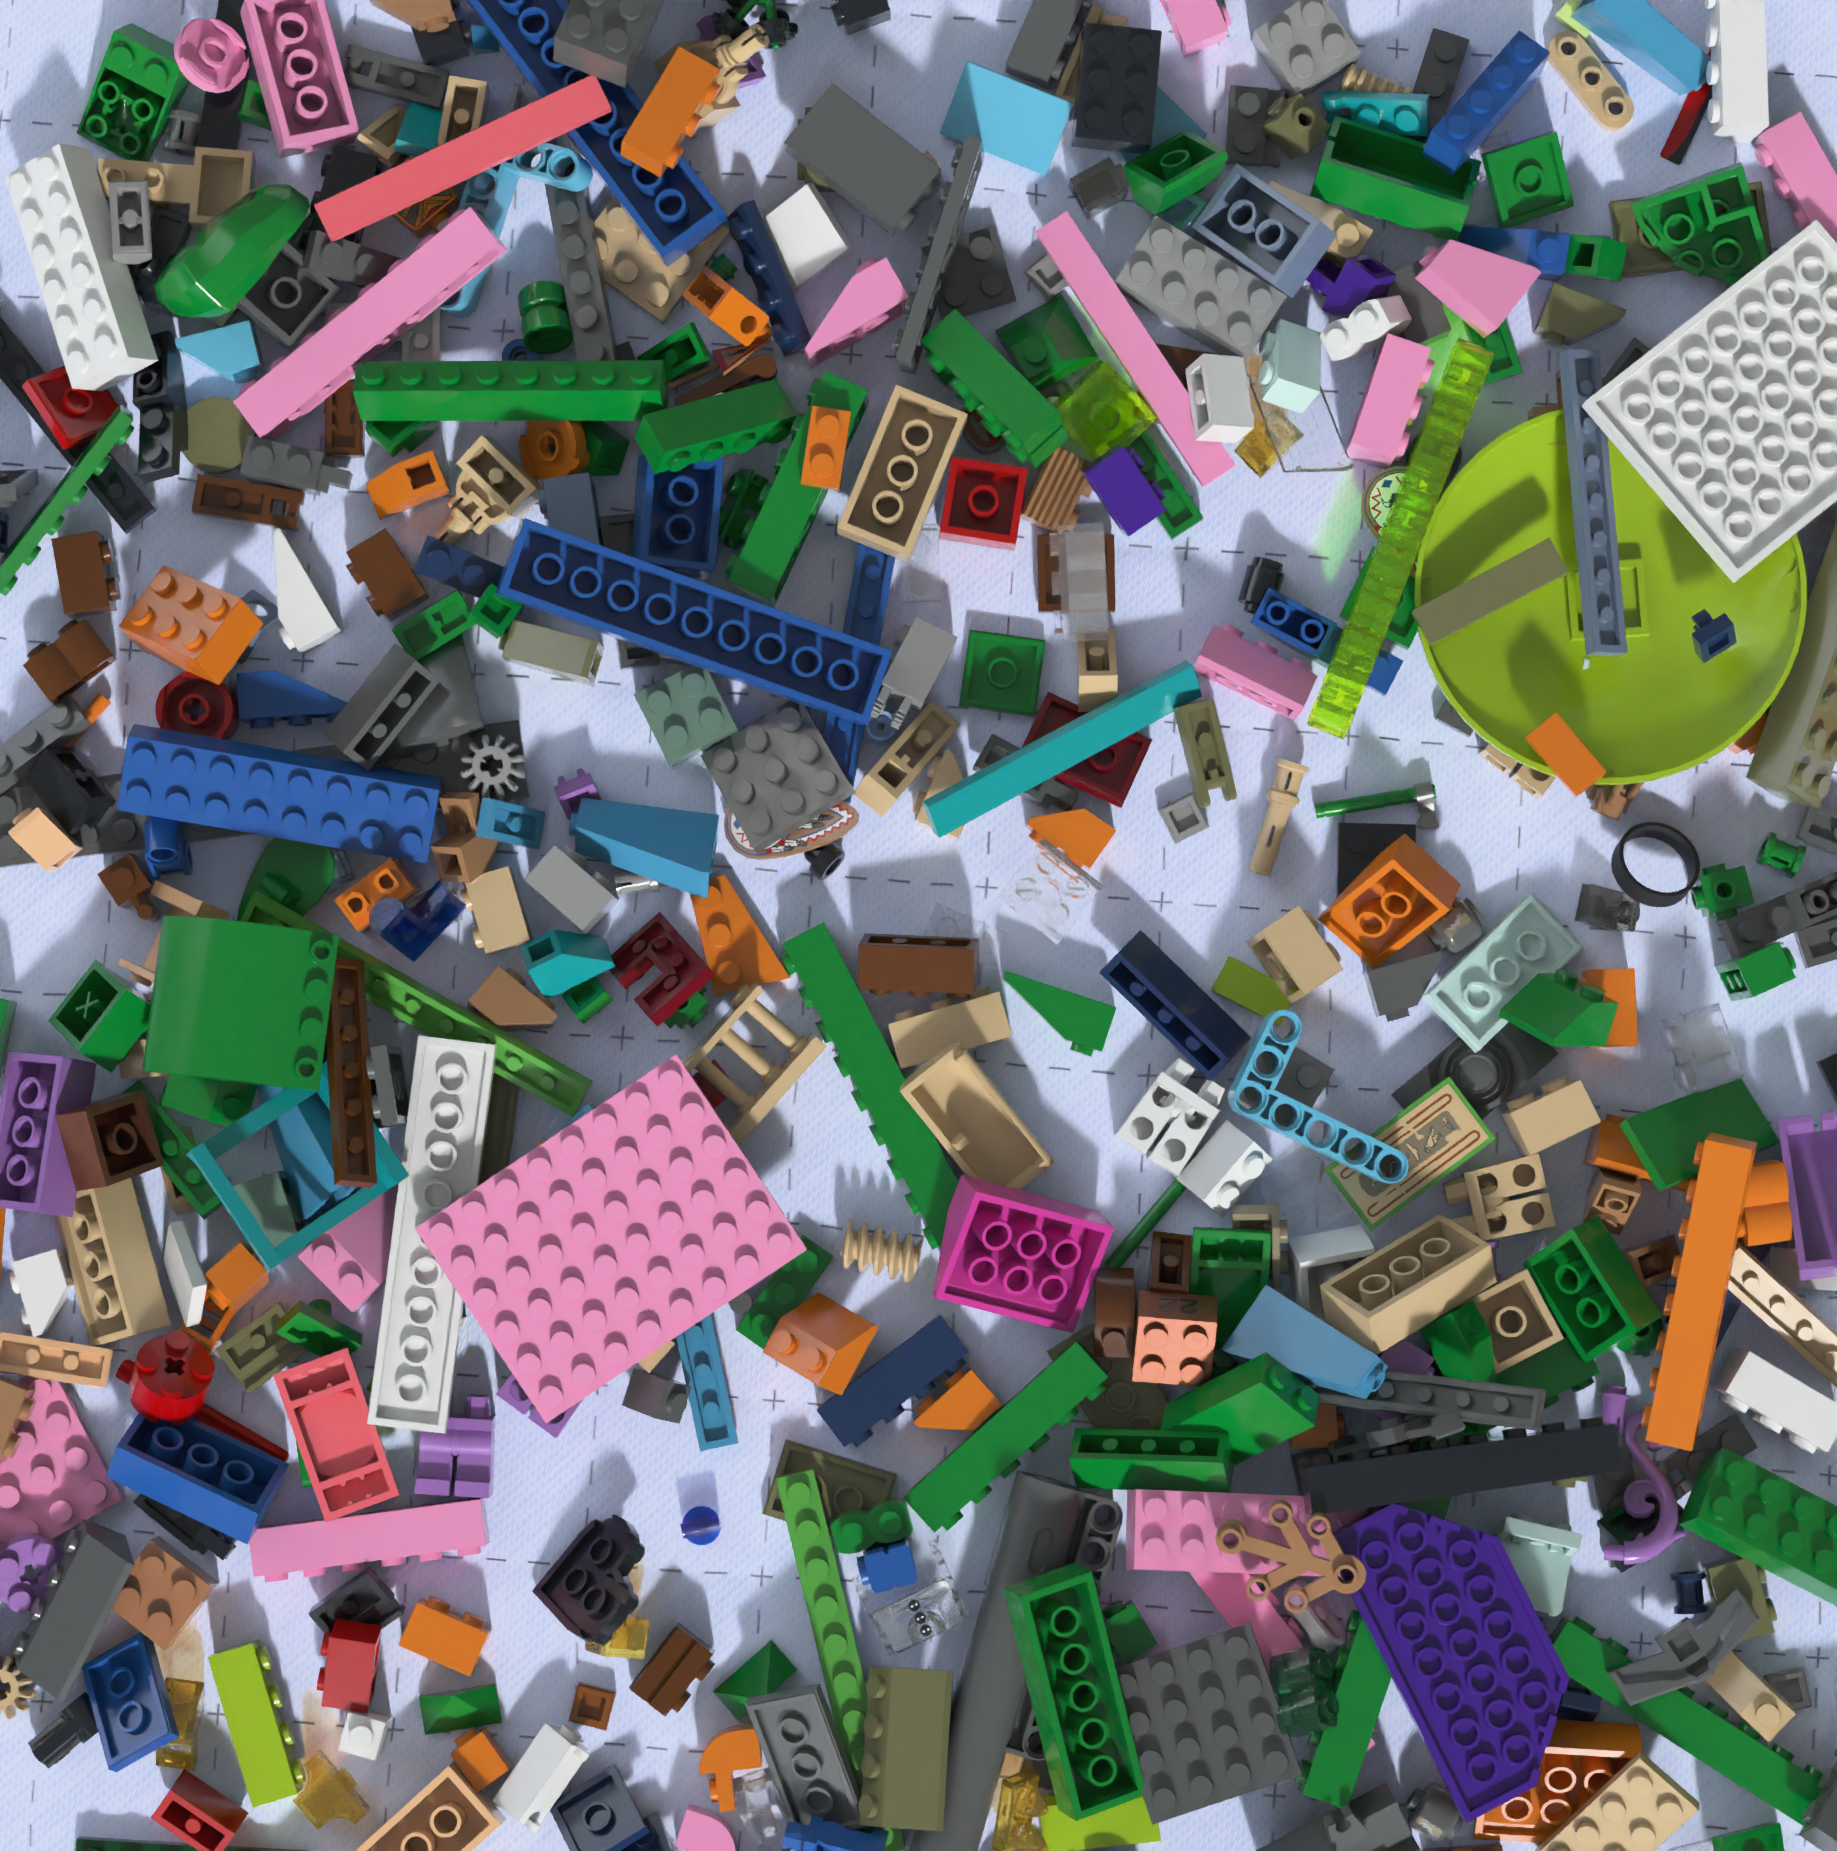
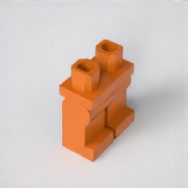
[334,858,423,934]

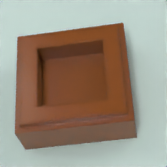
[568,1681,617,1731]

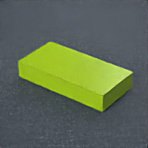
[1211,956,1295,1026]

